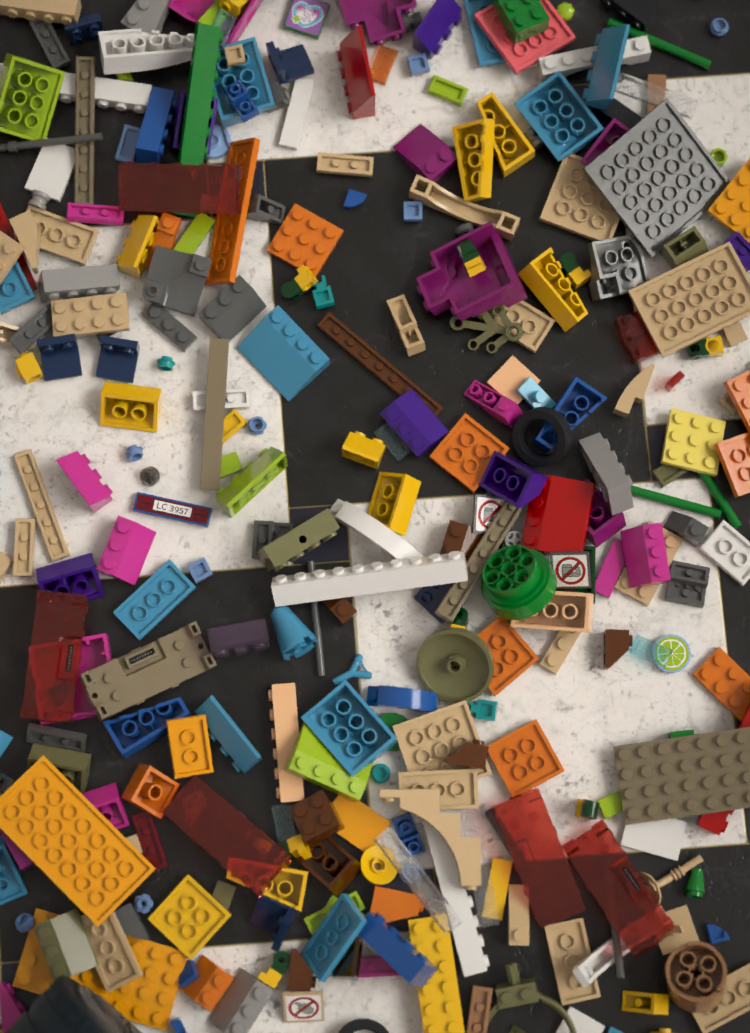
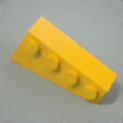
[477,92,535,178]
[452,118,495,202]
[518,247,588,332]
[226,858,309,912]

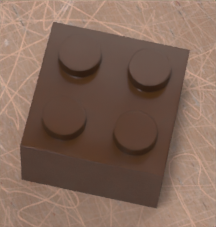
[288,789,345,847]

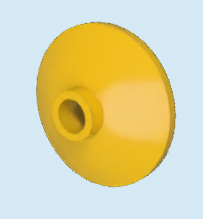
[360,846,398,885]

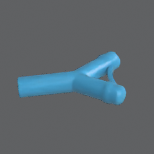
[332,654,372,686]

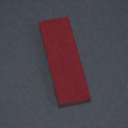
[131,812,168,871]

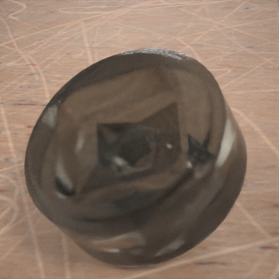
[140,466,160,486]

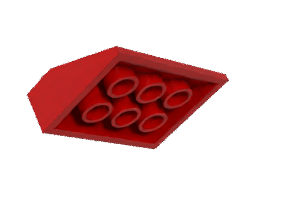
[336,25,376,120]
[521,475,596,556]

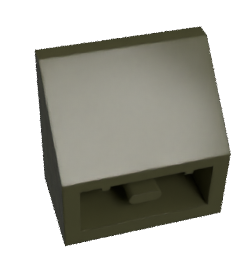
[660,226,709,269]

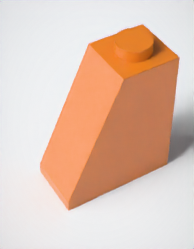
[370,886,425,923]

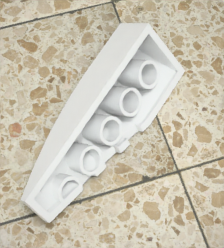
[98,29,194,75]

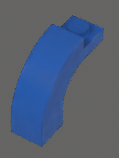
[366,685,438,713]

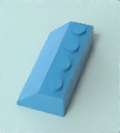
[195,695,263,774]

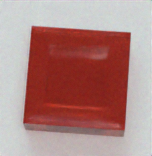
[664,371,685,392]

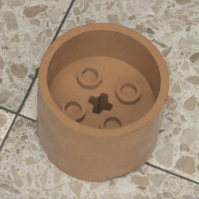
[665,941,727,1013]

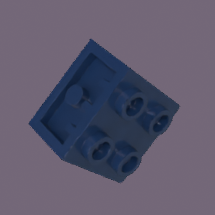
[64,13,104,45]
[266,41,314,85]
[36,334,82,381]
[96,335,140,383]
[414,583,472,623]
[249,894,297,952]

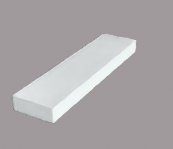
[279,77,315,150]

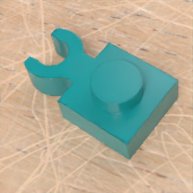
[312,275,335,310]
[467,699,498,721]

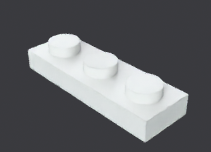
[192,388,251,411]

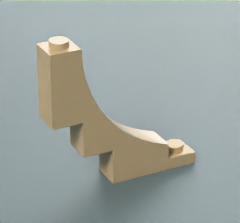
[379,789,481,890]

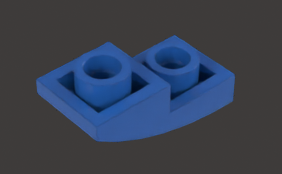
[224,79,260,123]
[391,812,425,859]

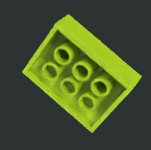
[0,53,65,141]
[215,446,288,517]
[284,722,373,802]

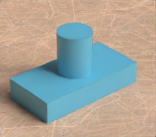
[515,377,556,409]

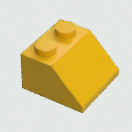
[342,431,386,470]

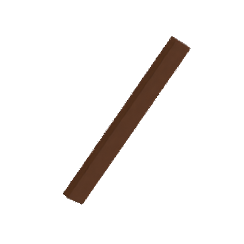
[316,312,443,417]

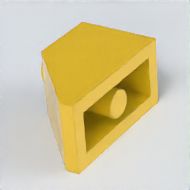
[622,990,669,1015]

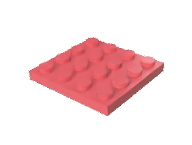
[474,0,576,75]

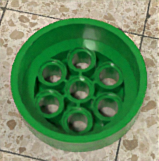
[481,545,557,620]

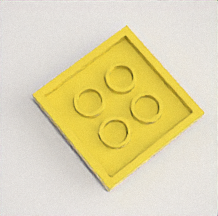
[660,408,726,477]

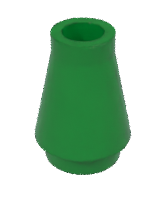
[685,868,705,899]

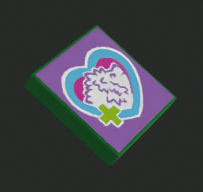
[283,0,330,39]

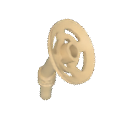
[629,854,704,911]

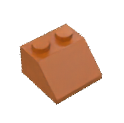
[121,763,180,819]
[180,955,235,1012]

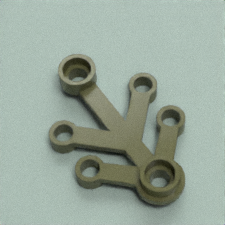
[450,305,523,354]

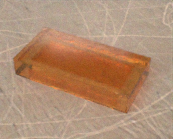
[371,45,398,86]

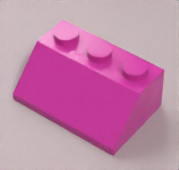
[56,451,113,513]
[97,516,156,586]
[620,523,671,588]
[81,782,130,829]

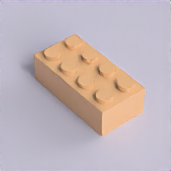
[510,591,594,633]

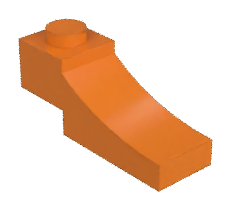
[144,212,182,270]

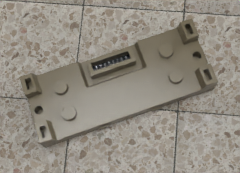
[79,621,217,721]

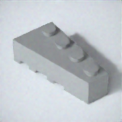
[121,0,171,34]
[38,264,120,304]
[579,432,634,516]

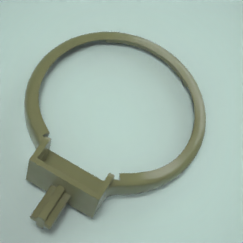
[488,962,577,1033]

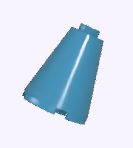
[271,606,318,660]

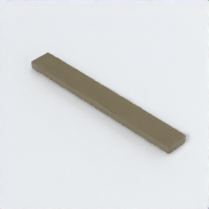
[74,56,95,205]
[200,338,229,491]
[435,501,525,624]

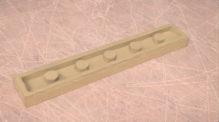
[13,449,70,562]

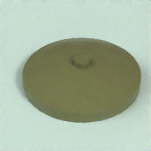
[416,627,494,703]

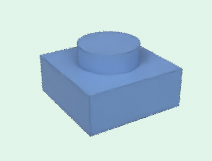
[407,53,430,77]
[404,201,422,222]
[187,557,213,584]

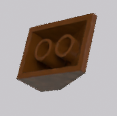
[440,520,504,562]
[295,837,361,897]

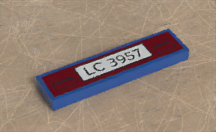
[133,492,212,528]

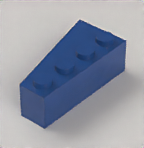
[135,86,177,173]
[531,377,607,453]
[103,697,192,759]
[358,912,438,987]

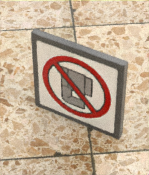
[472,494,505,534]
[550,551,592,589]

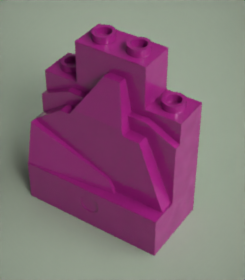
[335,0,417,46]
[416,221,528,321]

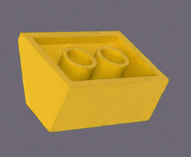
[116,215,159,279]
[100,382,162,433]
[367,472,421,536]

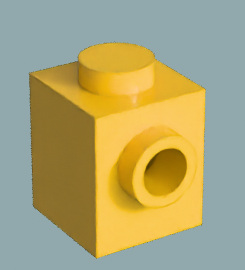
[218,0,249,20]
[14,352,44,385]

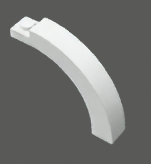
[330,499,424,560]
[572,905,672,988]

